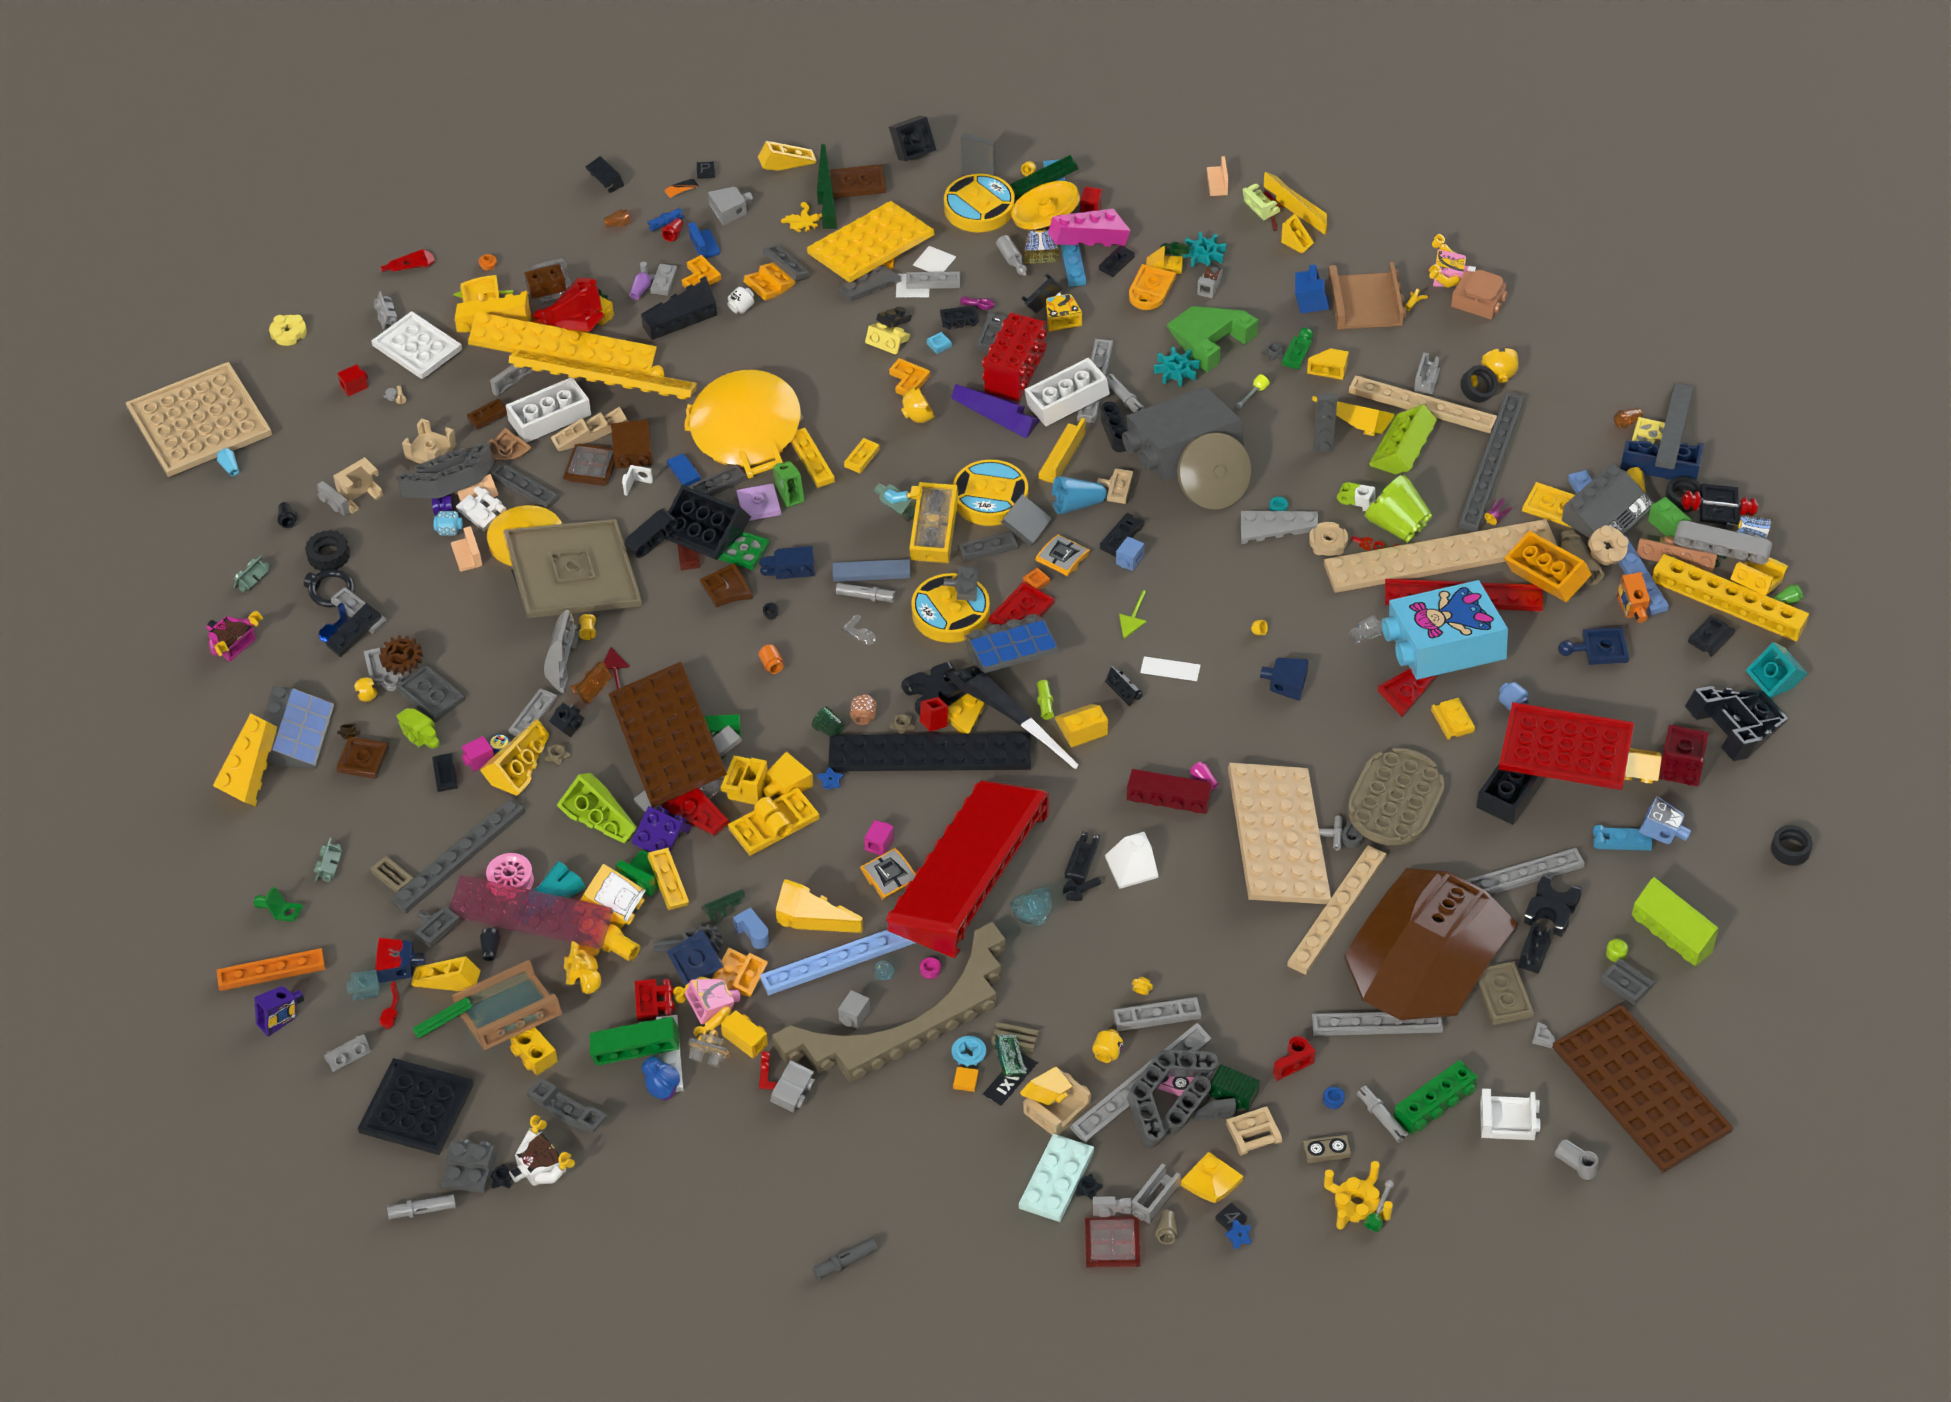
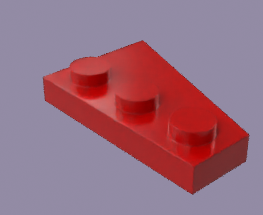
[1377,668,1437,717]
[660,788,730,836]

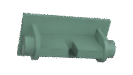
[233,555,270,592]
[313,838,342,882]

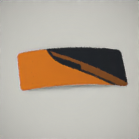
[664,179,699,198]

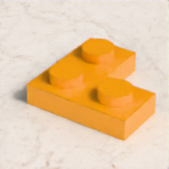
[681,255,722,289]
[889,358,930,396]

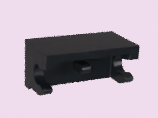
[585,156,624,193]
[1021,273,1062,314]
[1518,922,1551,974]

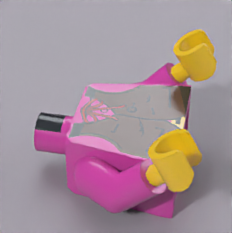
[207,611,263,662]

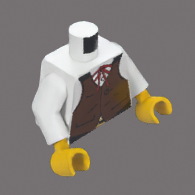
[509,1115,575,1186]

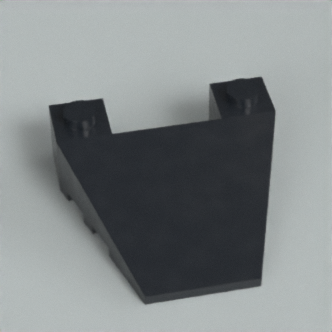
[1685,686,1788,761]

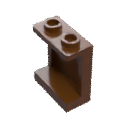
[611,420,653,469]

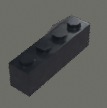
[641,276,717,340]

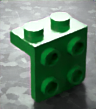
[615,850,659,897]

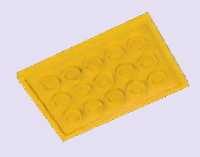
[807,201,934,283]

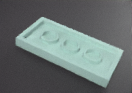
[1019,1134,1094,1222]

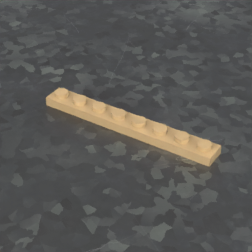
[1349,375,1497,434]
[1287,845,1386,975]

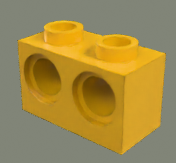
[510,1027,558,1075]

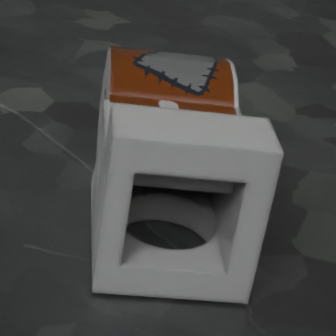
[1197,265,1223,299]

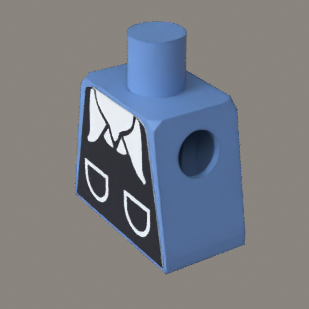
[1639,796,1691,844]

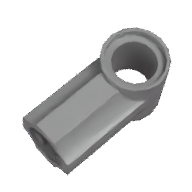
[1555,1140,1598,1180]

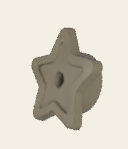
[889,714,915,734]
[545,744,571,766]

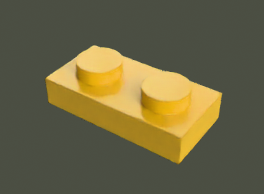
[844,438,880,474]

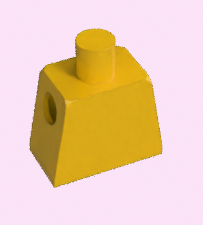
[763,752,814,798]

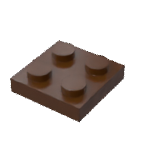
[336,737,389,779]

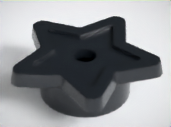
[490,1164,512,1189]
[1076,1174,1103,1200]

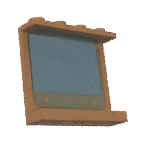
[452,960,562,1050]

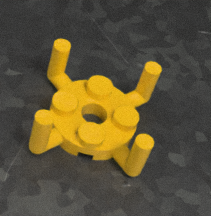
[1324,1161,1393,1230]

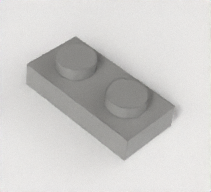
[317,481,350,516]

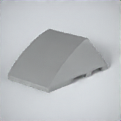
[544,610,579,694]

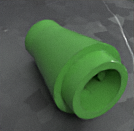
[1772,584,1803,605]

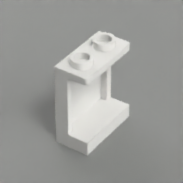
[1480,1089,1540,1140]

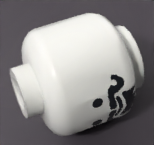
[727,287,754,314]

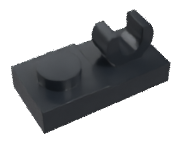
[1099,245,1135,277]

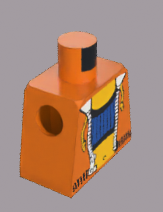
[1616,572,1650,623]

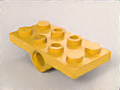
[728,787,820,856]

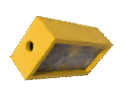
[909,482,958,563]

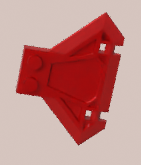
[530,278,604,332]

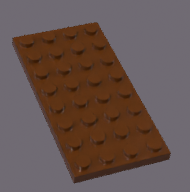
[608,661,727,808]
[1552,1004,1733,1173]

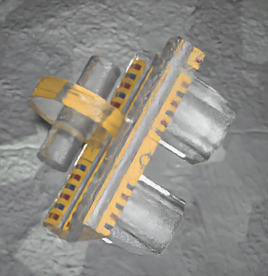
[688,1030,730,1068]

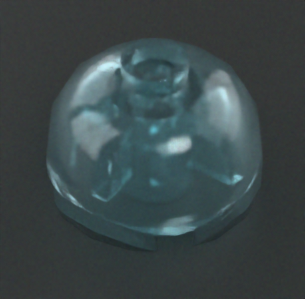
[1010,887,1053,926]

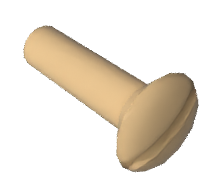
[396,386,407,404]

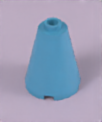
[1052,476,1107,514]

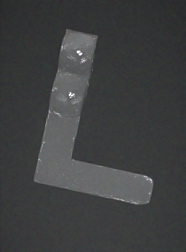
[842,615,876,645]

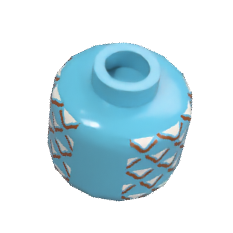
[434,511,463,536]

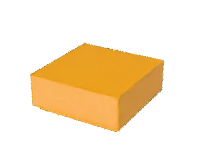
[953,1067,979,1092]

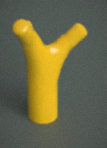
[1404,289,1428,311]

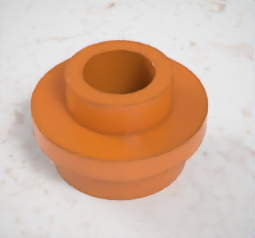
[479,254,497,270]

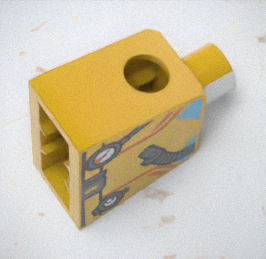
[1046,292,1082,332]

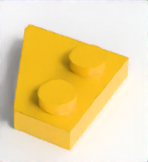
[947,694,985,734]

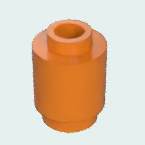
[758,645,784,674]

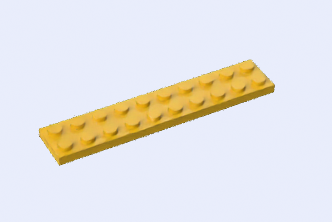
[468,312,657,373]
[509,349,697,399]

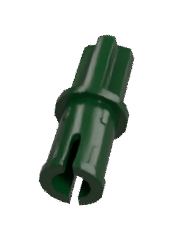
[1160,242,1191,256]

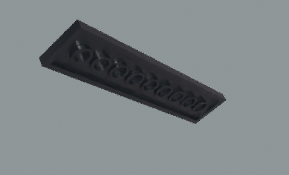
[828,733,1031,772]

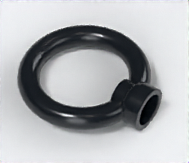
[304,569,355,608]

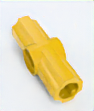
[579,915,640,961]

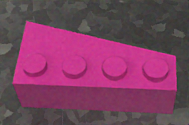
[1048,209,1130,247]

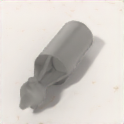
[996,235,1027,276]

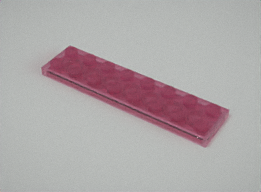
[449,875,614,949]

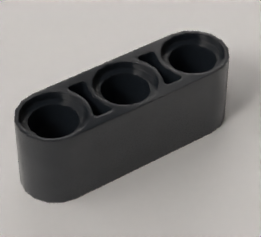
[1101,401,1128,452]
[624,508,679,558]

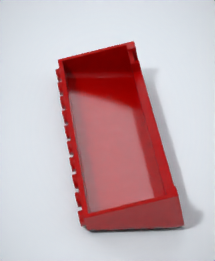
[886,780,1049,959]

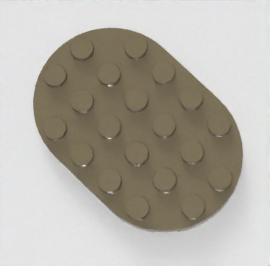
[1348,748,1444,846]

